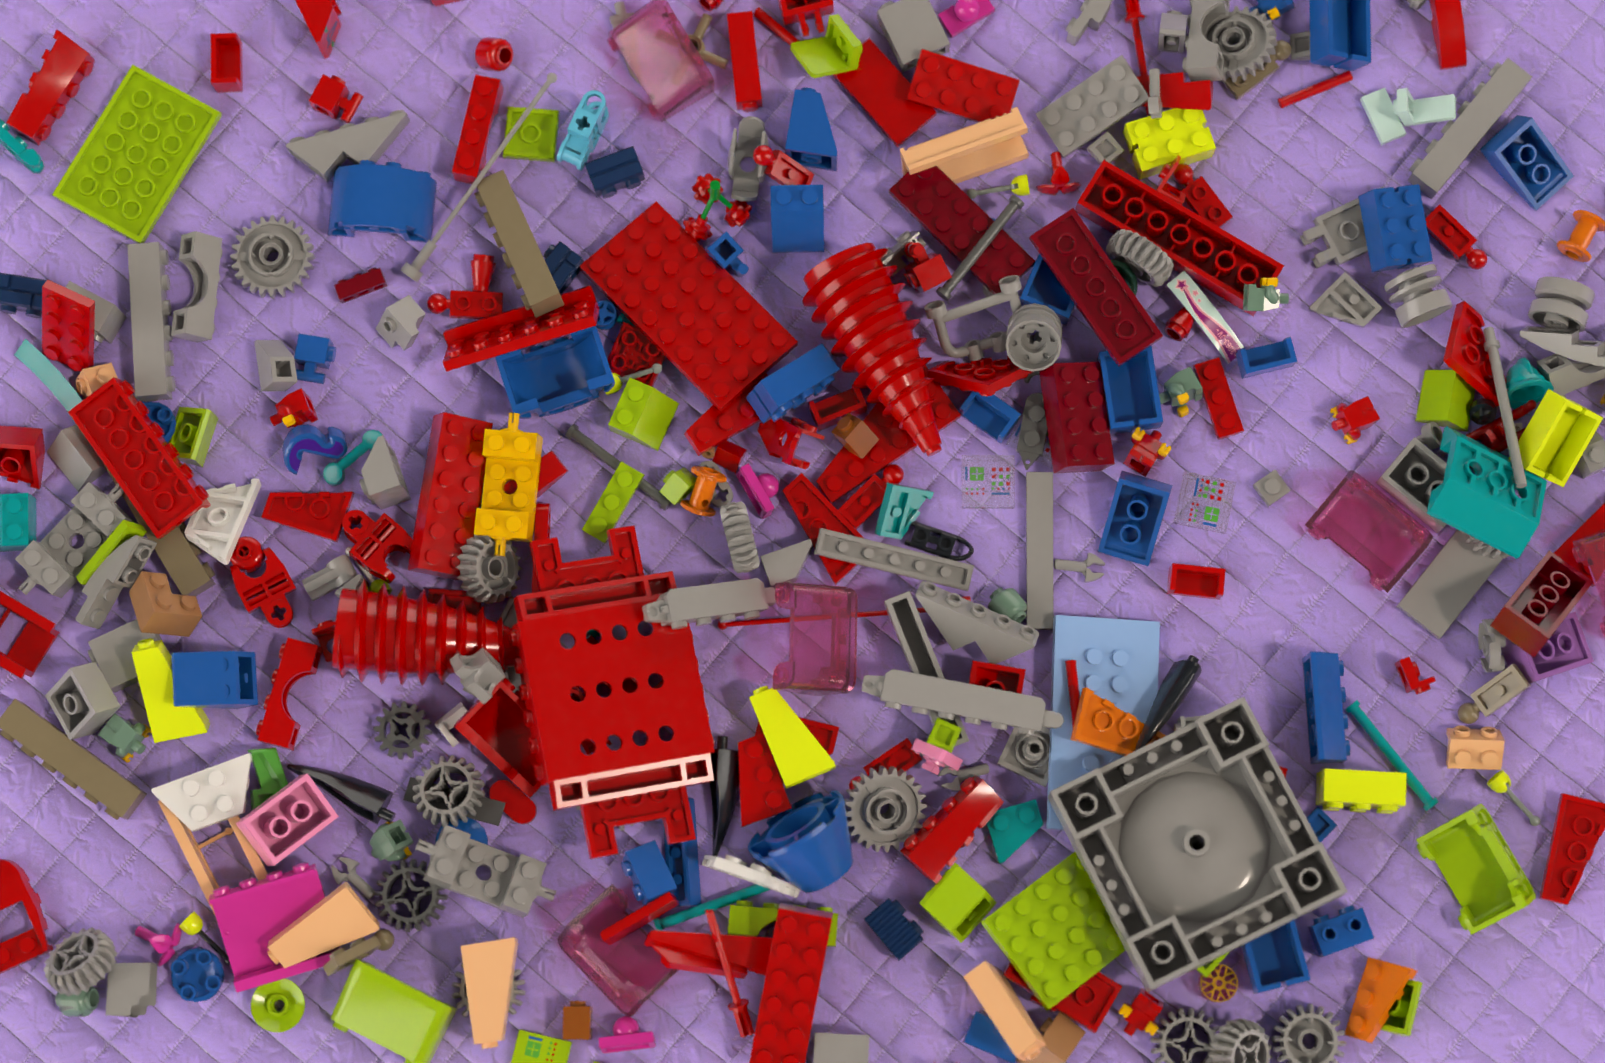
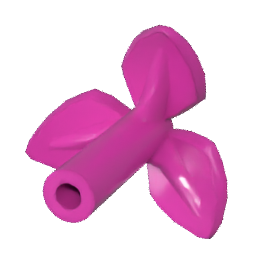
[135,923,182,967]

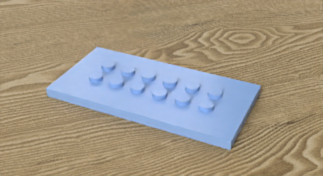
[1047,615,1160,830]

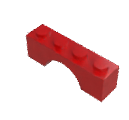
[452,74,504,184]
[256,638,323,751]

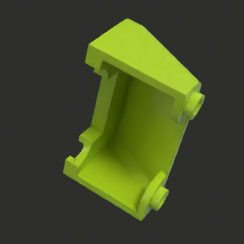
[1416,804,1536,935]
[330,959,458,1063]

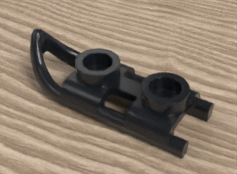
[904,521,974,561]

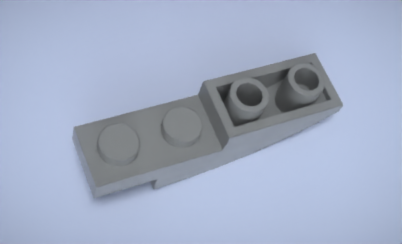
[1066,0,1113,46]
[75,535,157,629]

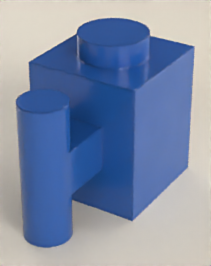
[705,231,749,277]
[294,333,336,384]

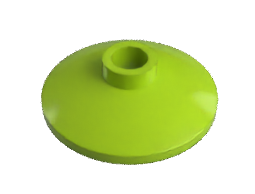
[251,978,305,1033]

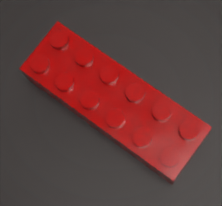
[408,412,493,580]
[749,903,833,1063]

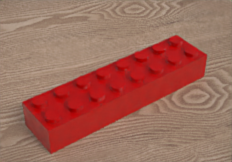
[1075,160,1284,317]

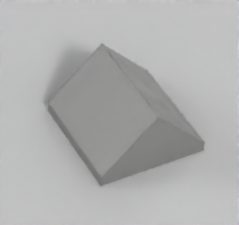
[47,424,107,492]

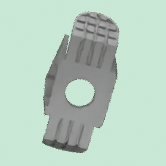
[727,116,769,201]

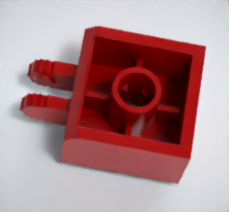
[778,0,834,37]

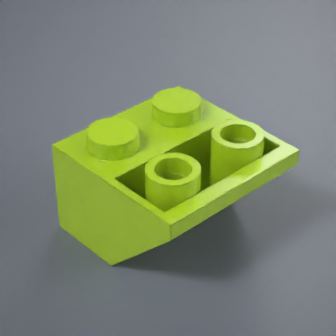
[919,863,997,943]

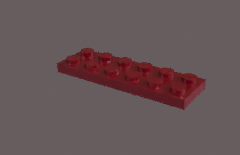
[889,166,1036,295]
[1029,208,1163,367]

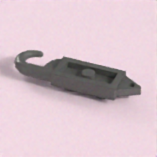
[1016,371,1047,470]

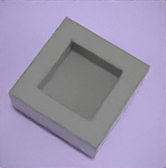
[1087,131,1124,165]
[1253,470,1291,507]

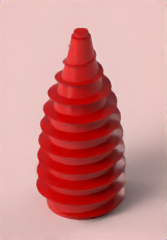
[802,243,942,457]
[332,579,517,686]

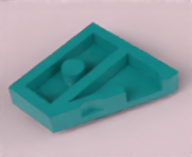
[874,482,934,539]
[987,799,1044,864]

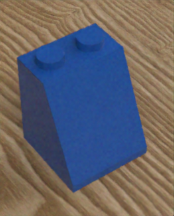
[785,87,838,171]
[770,185,824,253]

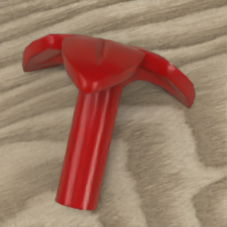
[1036,152,1081,195]

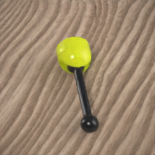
[179,911,230,966]

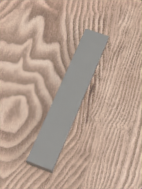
[1026,472,1054,630]
[814,528,974,591]

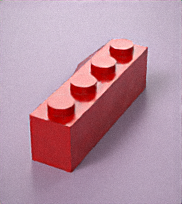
[6,29,95,146]
[0,426,45,489]
[900,775,1004,884]

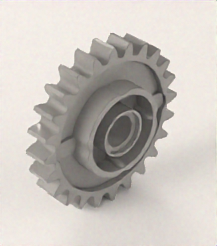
[1206,6,1278,83]
[230,215,315,299]
[844,765,927,852]

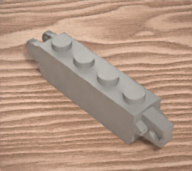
[642,578,784,629]

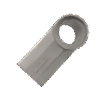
[301,555,357,601]

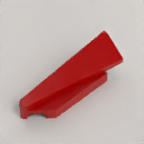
[1137,72,1213,110]
[644,930,773,979]

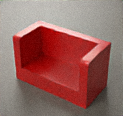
[211,33,243,93]
[808,384,867,432]
[1167,563,1226,600]

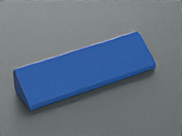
[663,798,701,907]

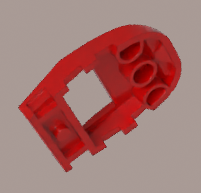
[0,859,53,974]

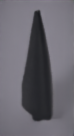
[1134,655,1202,751]
[709,736,740,856]
[287,764,396,824]

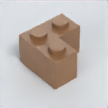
[129,571,202,637]
[1016,1012,1086,1063]

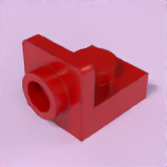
[1395,657,1436,695]

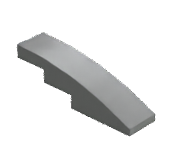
[1520,326,1605,367]

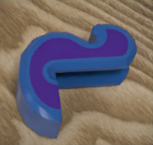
[282,424,348,475]

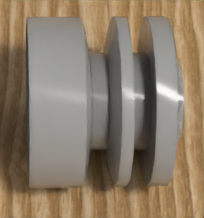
[1384,264,1453,328]
[1006,303,1062,372]

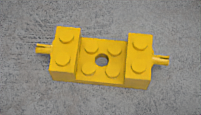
[474,413,543,557]

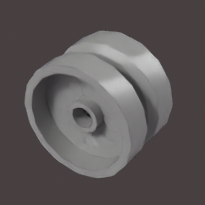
[1528,276,1595,332]

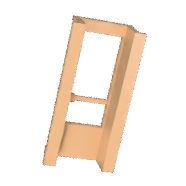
[900,107,1029,184]
[158,800,268,915]

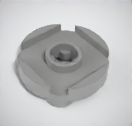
[1478,619,1506,673]

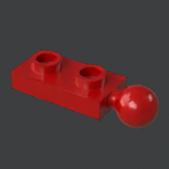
[753,145,815,185]
[1172,164,1233,227]
[1425,204,1488,270]
[427,290,503,319]
[838,464,904,530]
[849,738,922,790]

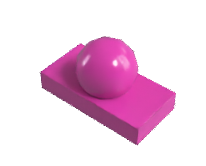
[938,0,995,38]
[736,463,779,520]
[599,1016,656,1054]

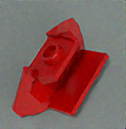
[757,417,825,469]

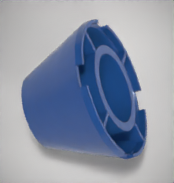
[748,790,853,893]

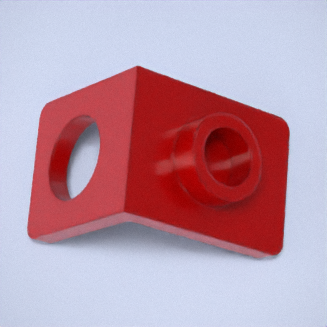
[1156,155,1186,205]
[311,620,336,662]

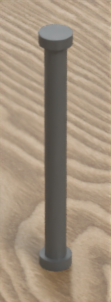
[936,195,1024,301]
[565,424,672,511]

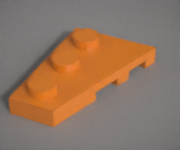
[1345,957,1418,1043]

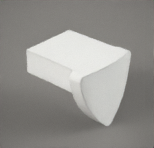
[435,702,468,747]

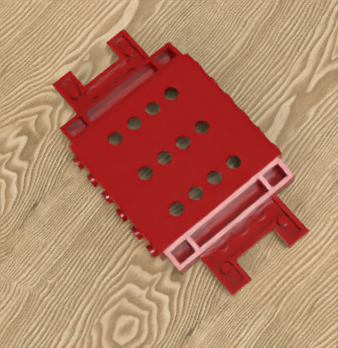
[509,525,715,859]

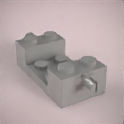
[15,482,134,598]
[415,825,556,918]

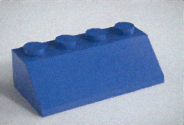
[1302,651,1350,764]

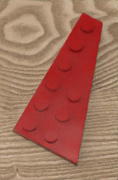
[816,365,961,504]

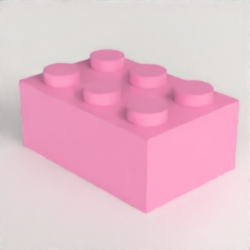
[236,773,339,867]

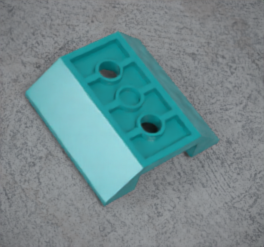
[1427,426,1547,559]

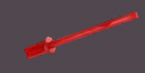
[1124,0,1150,115]
[705,909,755,1038]

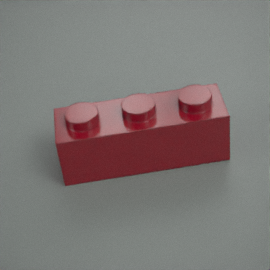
[334,267,387,303]

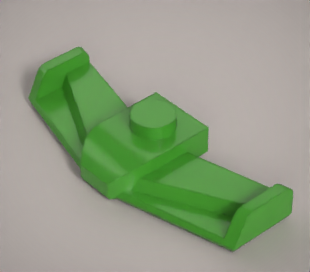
[247,748,288,857]

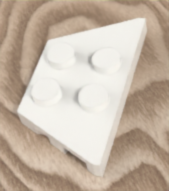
[184,478,261,565]
[151,753,253,832]
[701,854,800,898]

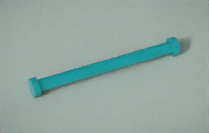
[1345,700,1439,811]
[653,874,775,931]

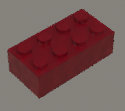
[1039,362,1115,474]
[1490,550,1593,658]

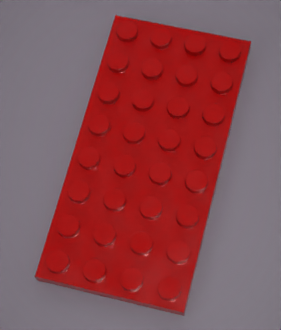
[579,201,798,412]

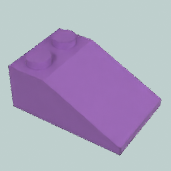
[1501,612,1594,683]

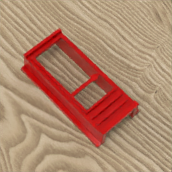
[0,591,60,679]

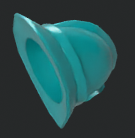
[1506,358,1554,409]

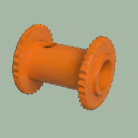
[1557,210,1605,262]
[680,466,727,517]

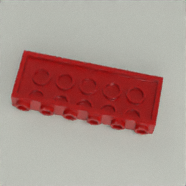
[443,286,599,372]
[68,377,211,539]

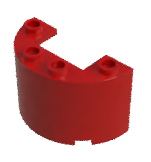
[454,678,541,798]

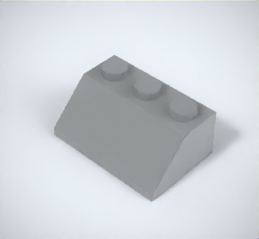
[359,435,411,510]

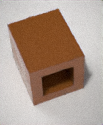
[831,413,879,459]
[563,1001,592,1040]

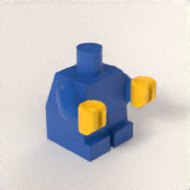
[1249,0,1295,20]

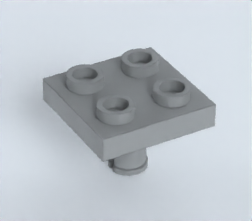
[997,727,1050,787]

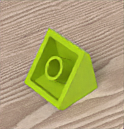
[1415,370,1475,432]
[167,407,218,467]
[1381,980,1423,1037]

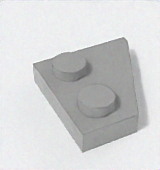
[1309,272,1382,328]

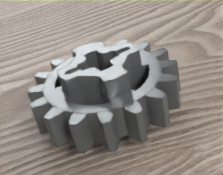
[373,701,432,760]

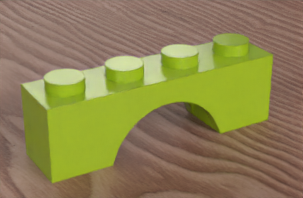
[728,900,838,947]

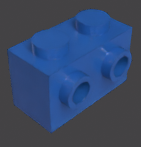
[621,840,677,906]
[1308,905,1374,957]

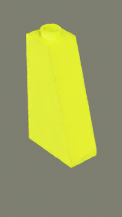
[131,638,210,743]
[749,686,836,789]

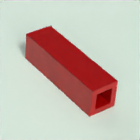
[727,11,762,112]

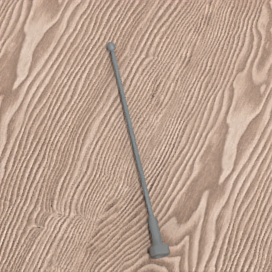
[401,73,557,282]

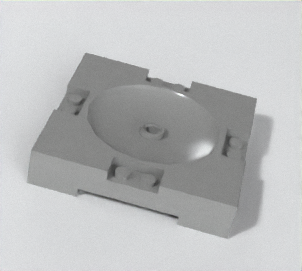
[1048,697,1348,993]

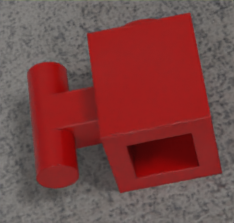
[309,74,364,124]

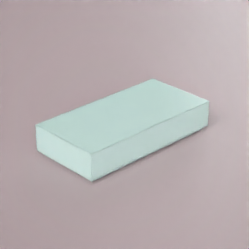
[1360,88,1406,145]

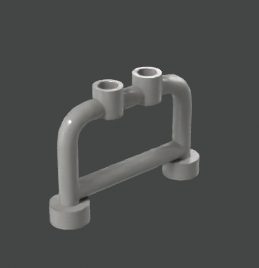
[924,275,1022,361]

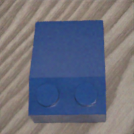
[1480,115,1574,211]
[1098,471,1173,566]

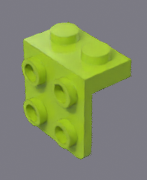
[790,14,863,78]

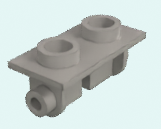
[881,231,926,277]

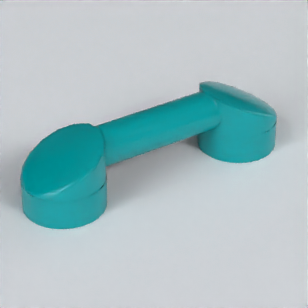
[323,430,383,486]

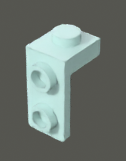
[1393,88,1456,126]

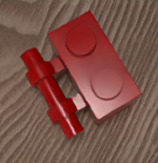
[903,242,952,292]

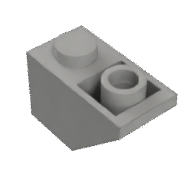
[254,340,298,391]

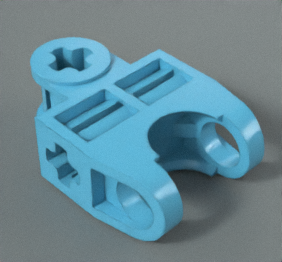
[557,90,609,171]

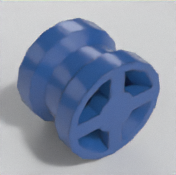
[596,300,617,330]

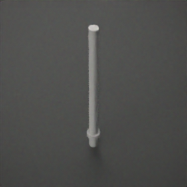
[1483,327,1527,488]

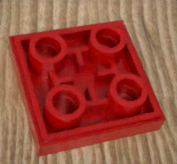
[607,322,666,387]

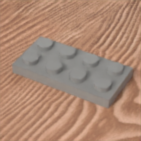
[1036,55,1150,158]

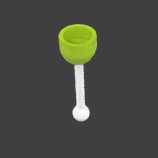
[345,546,393,594]

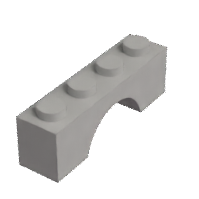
[1183,0,1230,82]
[171,231,222,343]
[1537,354,1605,396]

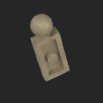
[1222,40,1291,100]
[1458,664,1531,724]
[323,929,394,976]

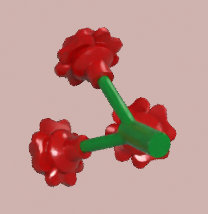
[683,173,752,241]

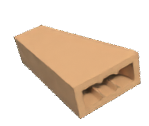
[267,882,380,968]
[461,937,518,1049]
[964,961,1046,1061]

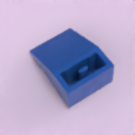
[171,651,258,709]

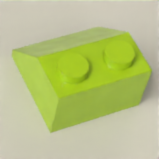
[608,377,679,451]

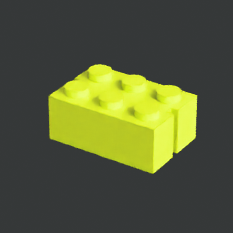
[1123,108,1216,180]
[1508,389,1603,487]
[1315,768,1407,814]

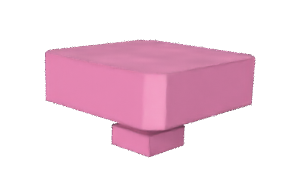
[911,738,963,775]

